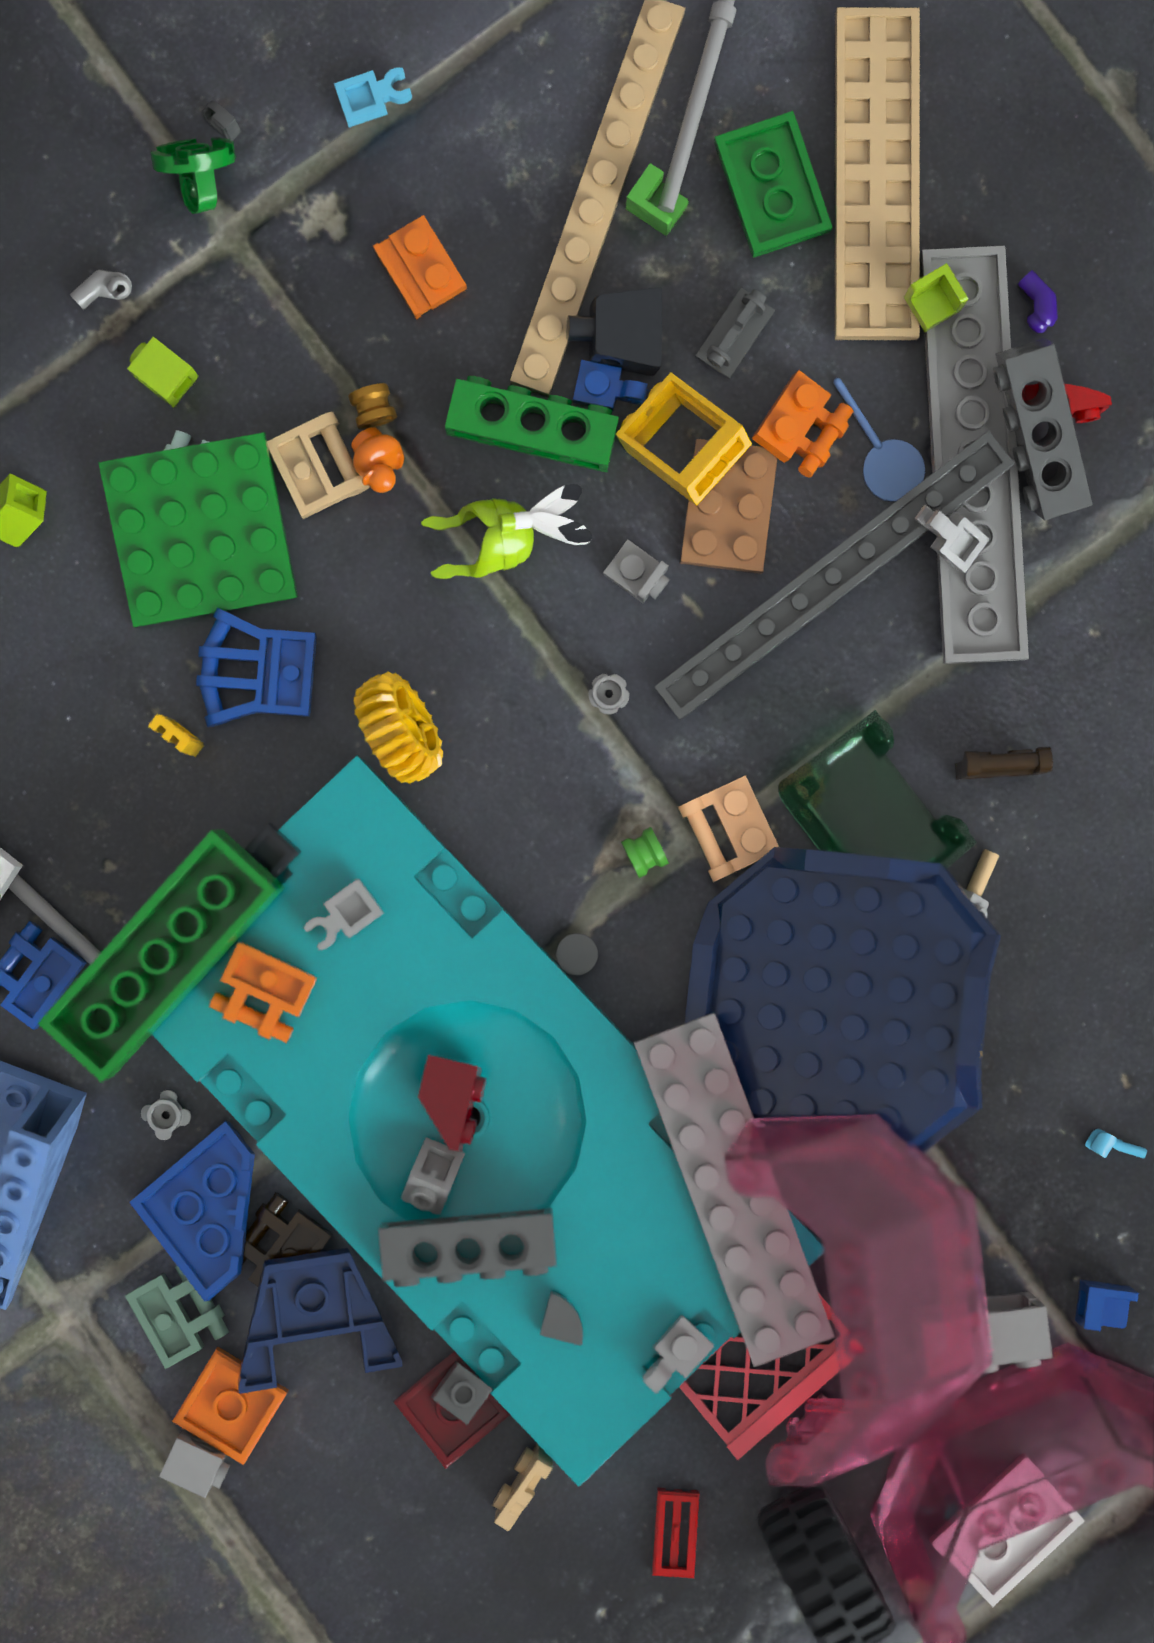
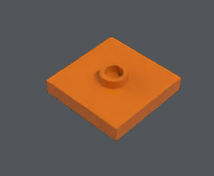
[172,1347,289,1465]

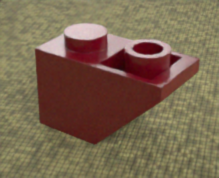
[418,1055,487,1152]

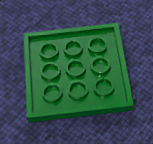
[98,432,298,628]

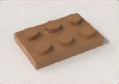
[680,438,777,574]

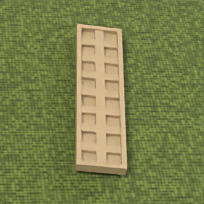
[835,7,920,340]

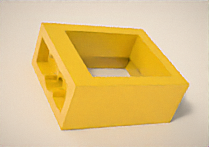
[616,372,752,506]

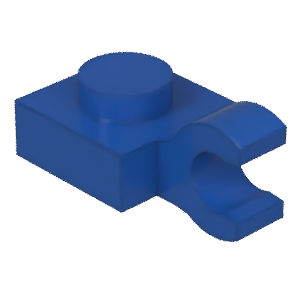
[573,360,648,412]

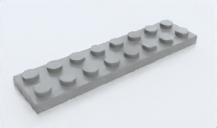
[634,1012,835,1367]

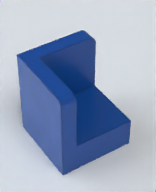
[1075,1280,1139,1331]

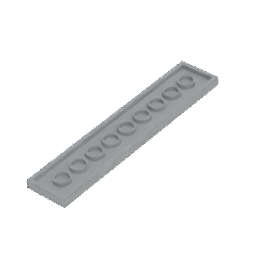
[920,246,1029,664]

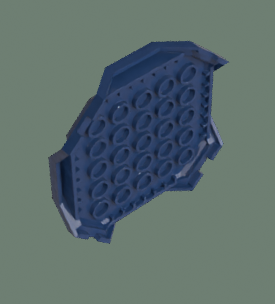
[685,847,1001,1165]

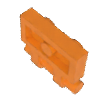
[751,370,853,478]
[209,941,318,1043]

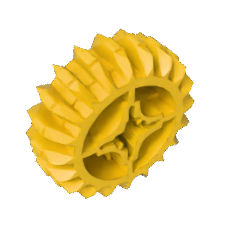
[354,671,443,784]

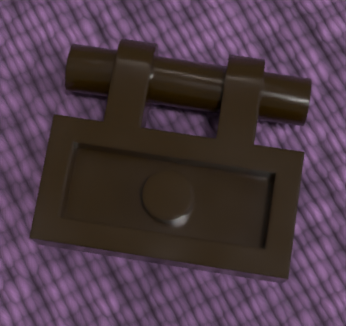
[242,1192,333,1287]

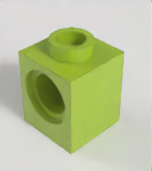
[127,337,199,408]

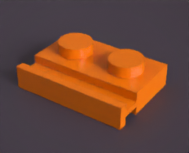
[373,215,467,320]

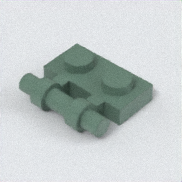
[125,1265,229,1369]

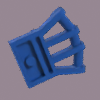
[196,608,317,727]

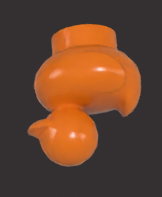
[351,427,404,493]

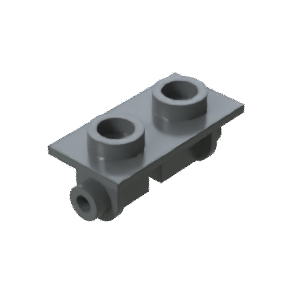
[695,288,775,379]

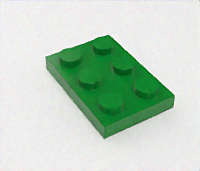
[714,111,833,258]

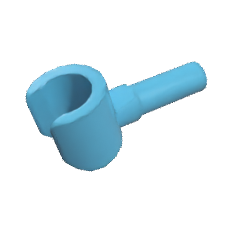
[1085,1129,1147,1158]

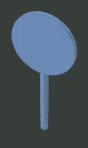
[833,378,925,502]

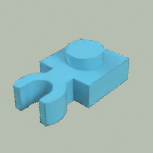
[334,68,412,127]

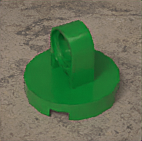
[150,138,236,214]

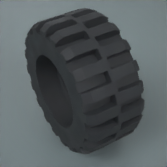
[757,1482,896,1643]

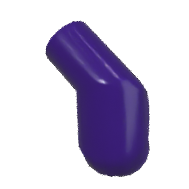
[1017,270,1057,333]

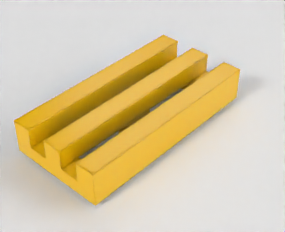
[148,714,204,757]

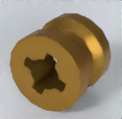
[348,383,397,429]

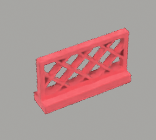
[679,1292,865,1460]

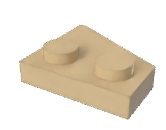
[492,1443,553,1531]

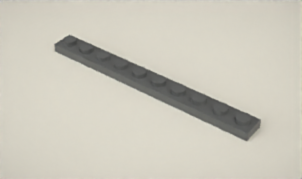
[654,431,1015,721]

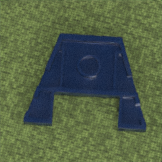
[238,1248,403,1394]

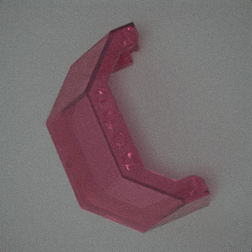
[725,1115,993,1487]
[870,1342,1154,1643]

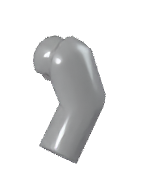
[70,270,132,310]

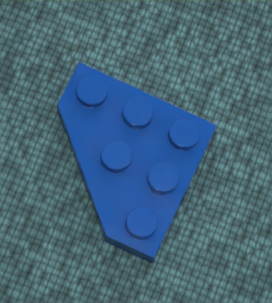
[129,1121,255,1301]

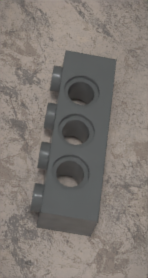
[993,338,1093,521]
[379,1208,557,1287]

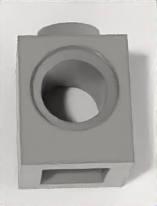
[159,1429,230,1498]

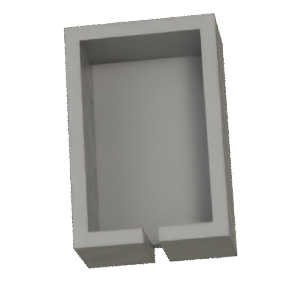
[906,1291,1053,1379]

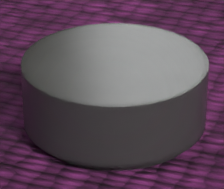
[556,933,598,975]

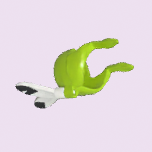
[421,484,592,579]

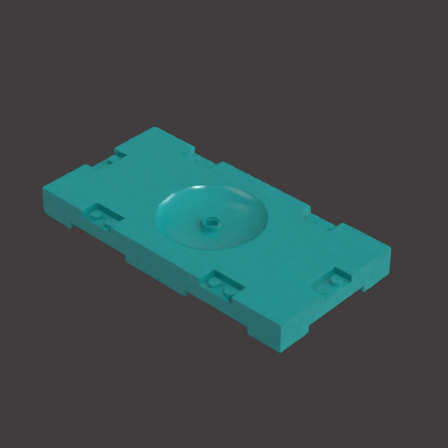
[152,756,826,1487]

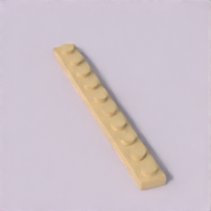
[510,0,685,397]

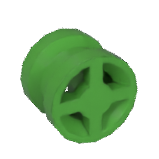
[621,827,669,878]

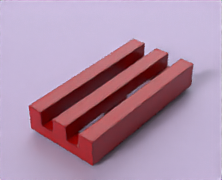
[652,1488,699,1578]

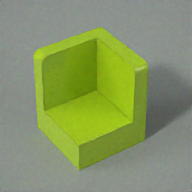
[904,263,968,332]
[0,473,47,547]

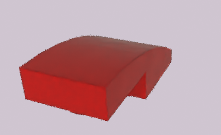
[1022,384,1112,423]

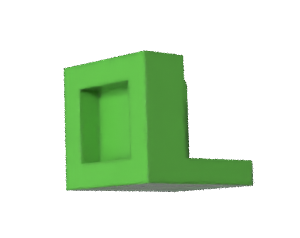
[626,163,688,237]

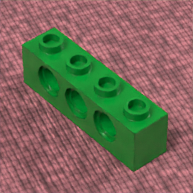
[445,376,619,473]

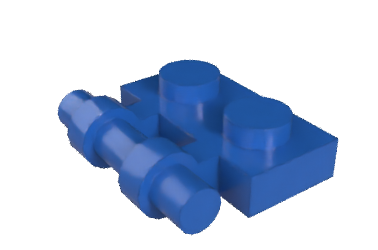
[0,920,87,1030]

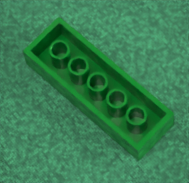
[38,829,285,1082]

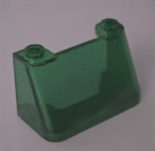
[778,710,977,868]

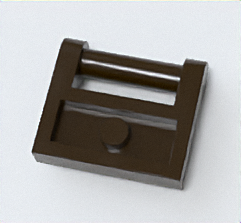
[955,747,1053,780]

